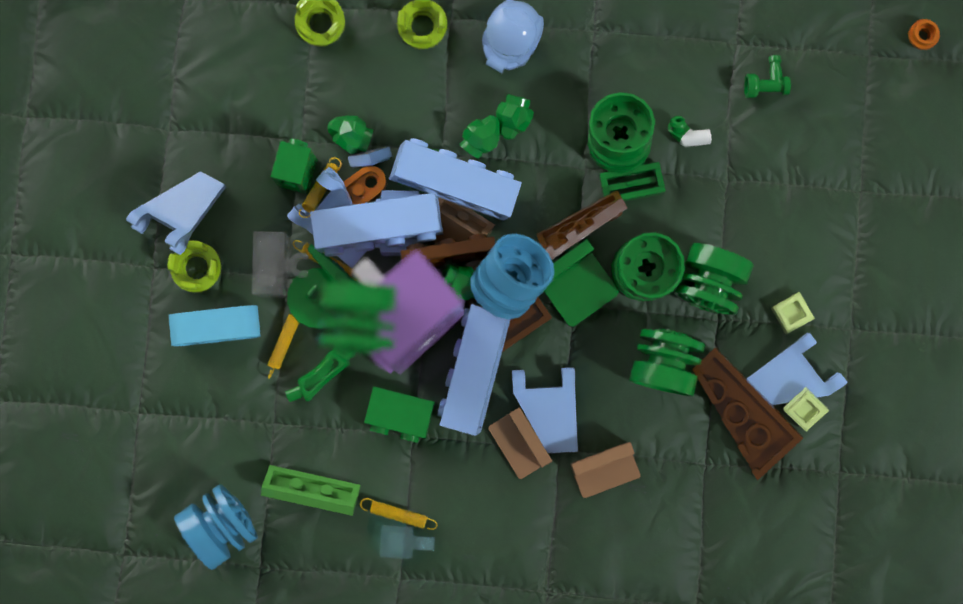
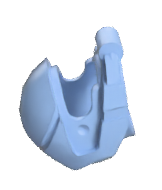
[482,0,544,73]

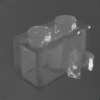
[252,231,309,297]

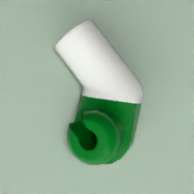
[668,116,711,147]

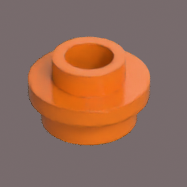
[908,19,940,50]

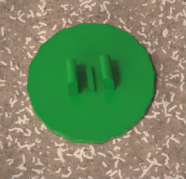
[287,268,338,329]

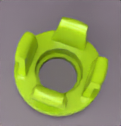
[295,0,345,46]
[397,0,447,49]
[167,241,221,293]

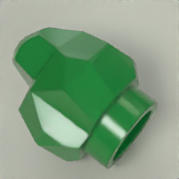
[496,94,534,140]
[460,115,500,159]
[327,116,373,154]
[440,263,475,300]

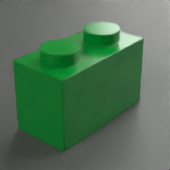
[271,139,317,195]
[364,386,435,443]

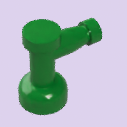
[744,55,791,98]

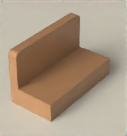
[433,198,495,263]
[488,407,552,479]
[570,442,640,498]

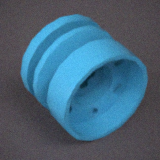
[471,234,554,319]
[175,484,258,570]

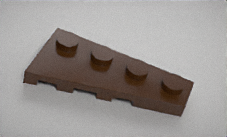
[693,347,803,480]

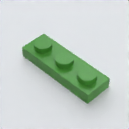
[261,465,361,516]

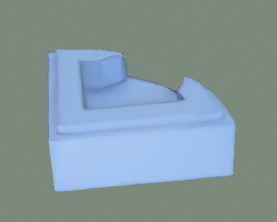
[348,146,392,168]

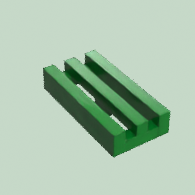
[599,162,666,201]

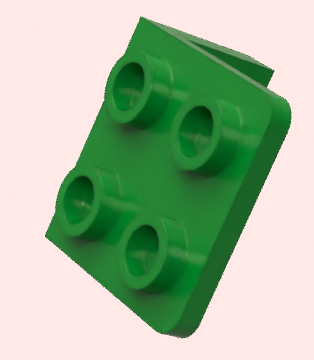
[543,239,618,327]

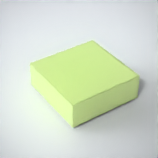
[771,292,815,334]
[783,387,829,432]

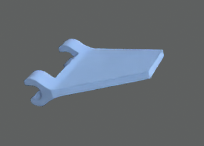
[287,167,366,268]
[126,171,226,255]
[747,333,848,405]
[512,367,578,453]

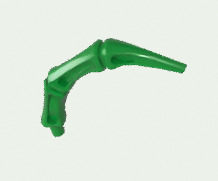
[285,243,355,402]

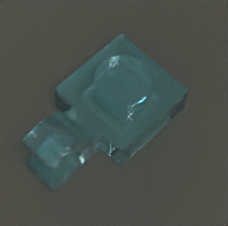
[380,525,435,559]

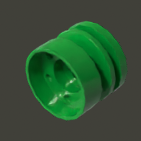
[587,92,655,173]
[611,232,685,302]
[674,243,754,316]
[320,282,398,353]
[629,329,705,397]

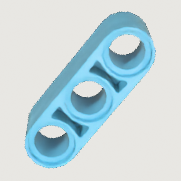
[168,305,261,346]

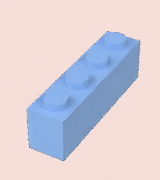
[389,138,522,221]
[310,193,443,256]
[438,303,511,436]

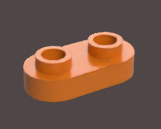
[344,166,387,205]

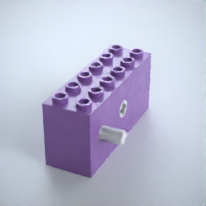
[352,250,464,375]

